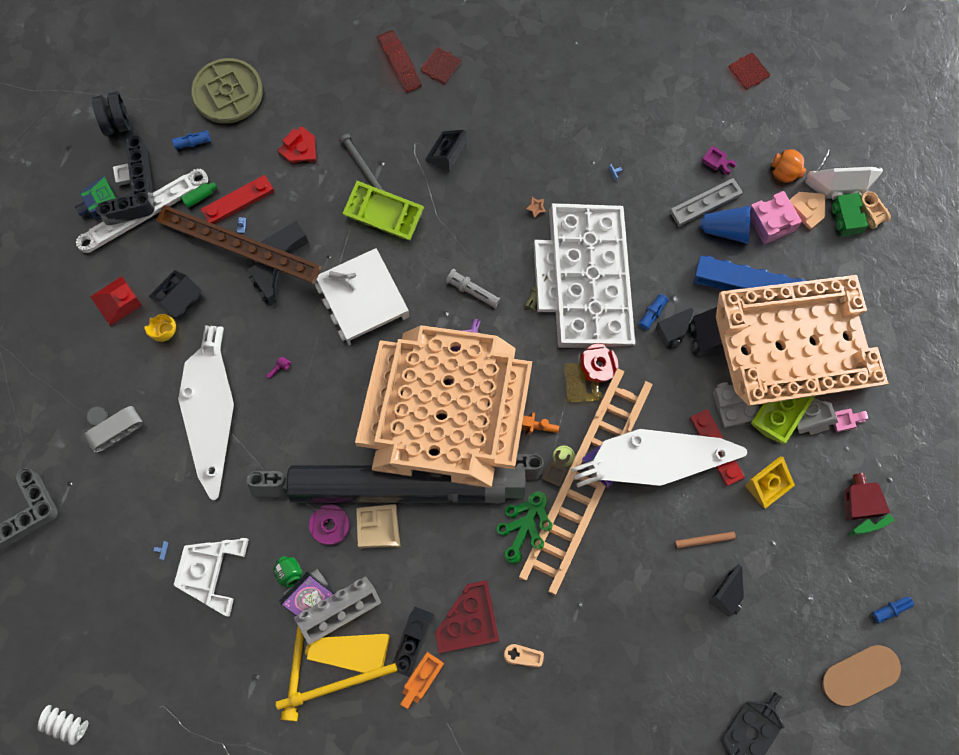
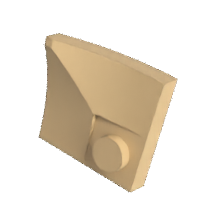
[357,504,401,549]

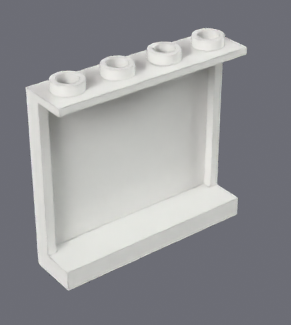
[315,248,410,345]

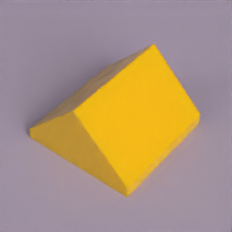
[745,456,795,509]

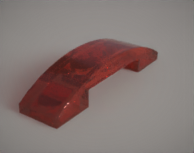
[376,30,422,93]

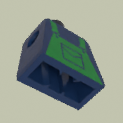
[75,176,117,220]

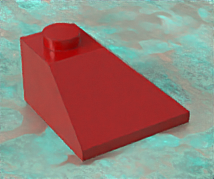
[90,276,142,326]

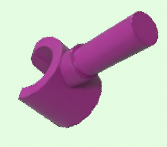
[266,357,291,379]

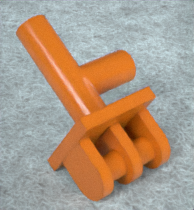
[521,412,559,436]

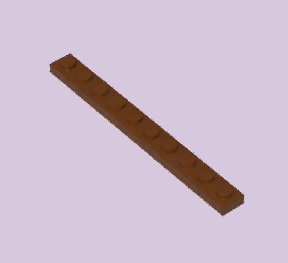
[156,205,322,284]

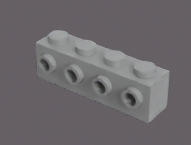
[294,576,381,645]

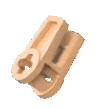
[504,644,544,667]

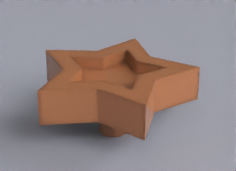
[525,197,546,218]

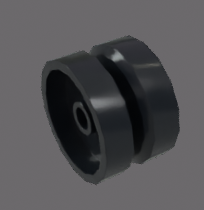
[92,91,131,136]

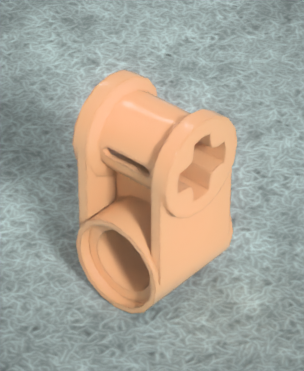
[860,192,891,229]

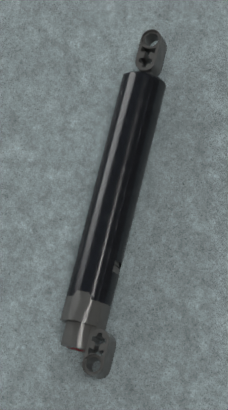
[246,454,543,503]

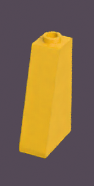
[305,634,391,673]

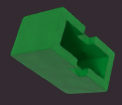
[832,193,868,237]

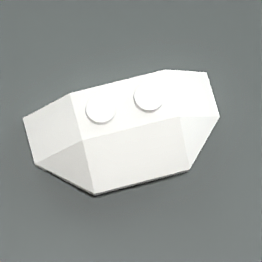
[805,167,883,200]

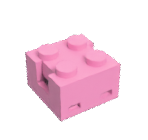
[751,191,802,245]

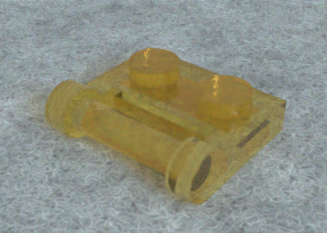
[564,361,602,402]

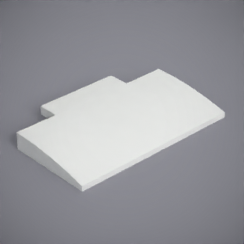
[533,203,635,348]

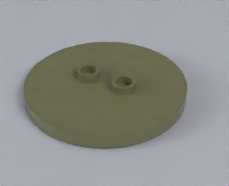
[191,58,263,123]

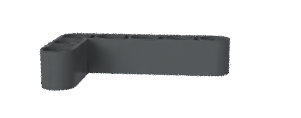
[0,468,58,551]

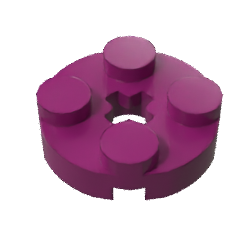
[309,505,350,546]

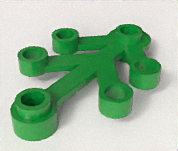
[497,491,553,565]

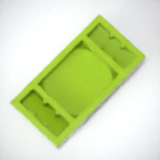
[343,181,424,241]

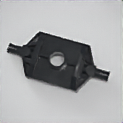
[722,692,785,755]

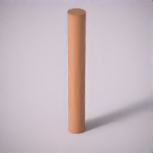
[675,532,736,549]

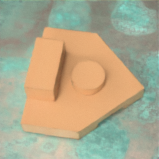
[790,192,825,230]

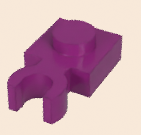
[701,145,736,175]

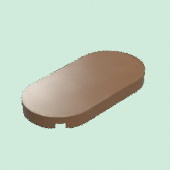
[822,645,901,706]

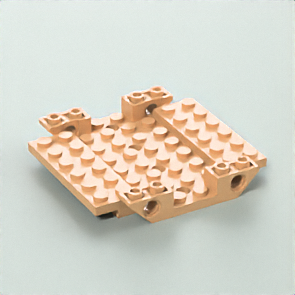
[355,325,532,488]

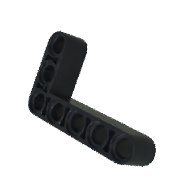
[96,135,155,225]

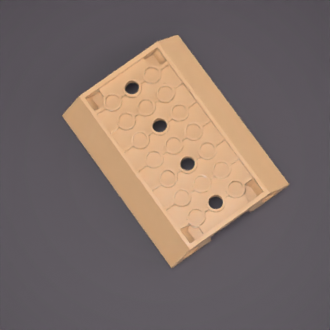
[716,275,888,406]

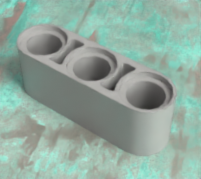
[83,406,143,453]

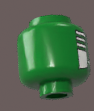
[273,556,303,588]

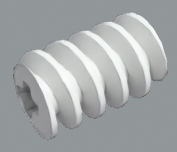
[38,705,88,745]

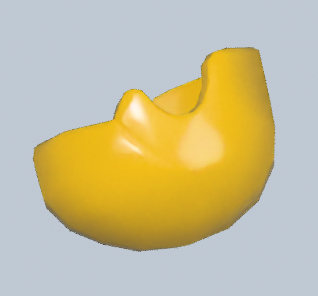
[144,314,176,342]

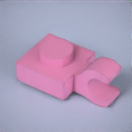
[833,409,868,433]

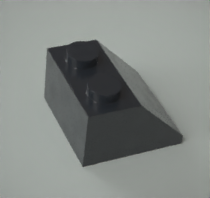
[148,270,202,318]
[689,307,723,358]

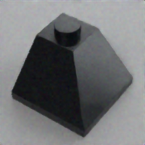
[708,564,744,617]

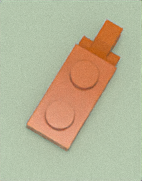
[400,652,444,710]

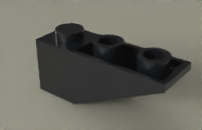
[393,607,434,677]

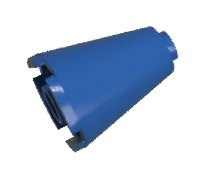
[700,206,751,243]

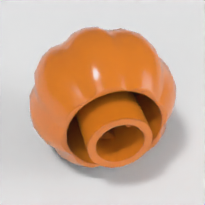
[771,149,806,183]

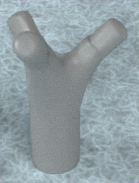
[329,271,356,291]

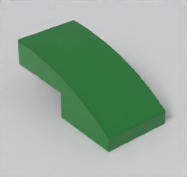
[848,514,895,537]

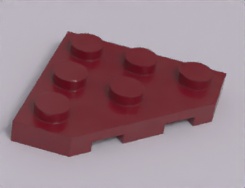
[435,580,499,654]

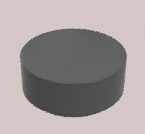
[87,406,108,426]

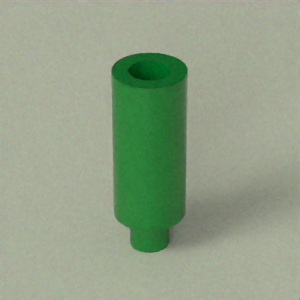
[181,182,217,208]

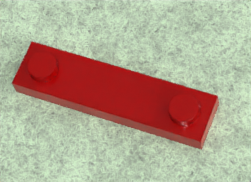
[201,175,274,224]

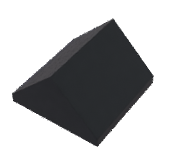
[425,129,467,173]

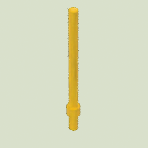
[276,663,397,710]

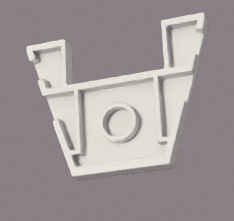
[174,538,249,617]

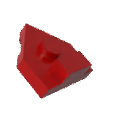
[277,126,316,164]

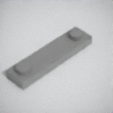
[670,178,743,227]

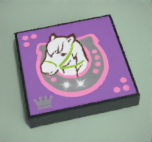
[279,571,335,616]

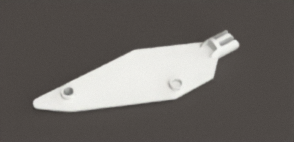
[178,325,234,500]
[571,429,747,487]

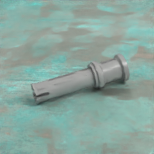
[445,269,501,309]

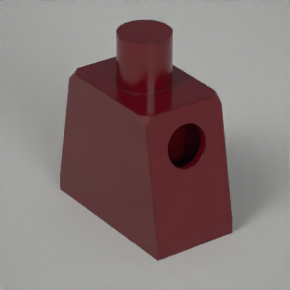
[845,473,890,521]

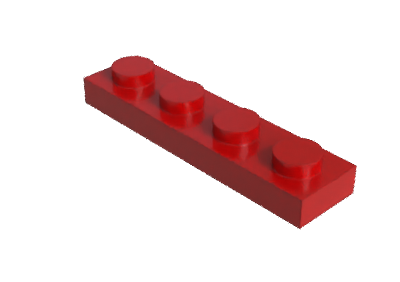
[689,409,745,487]

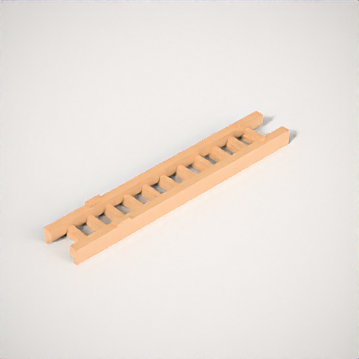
[519,369,653,596]

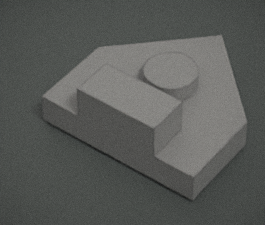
[797,398,838,435]

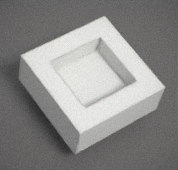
[113,164,130,186]

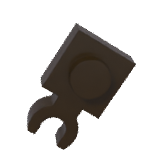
[542,450,570,487]

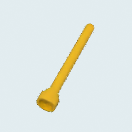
[280,625,304,721]

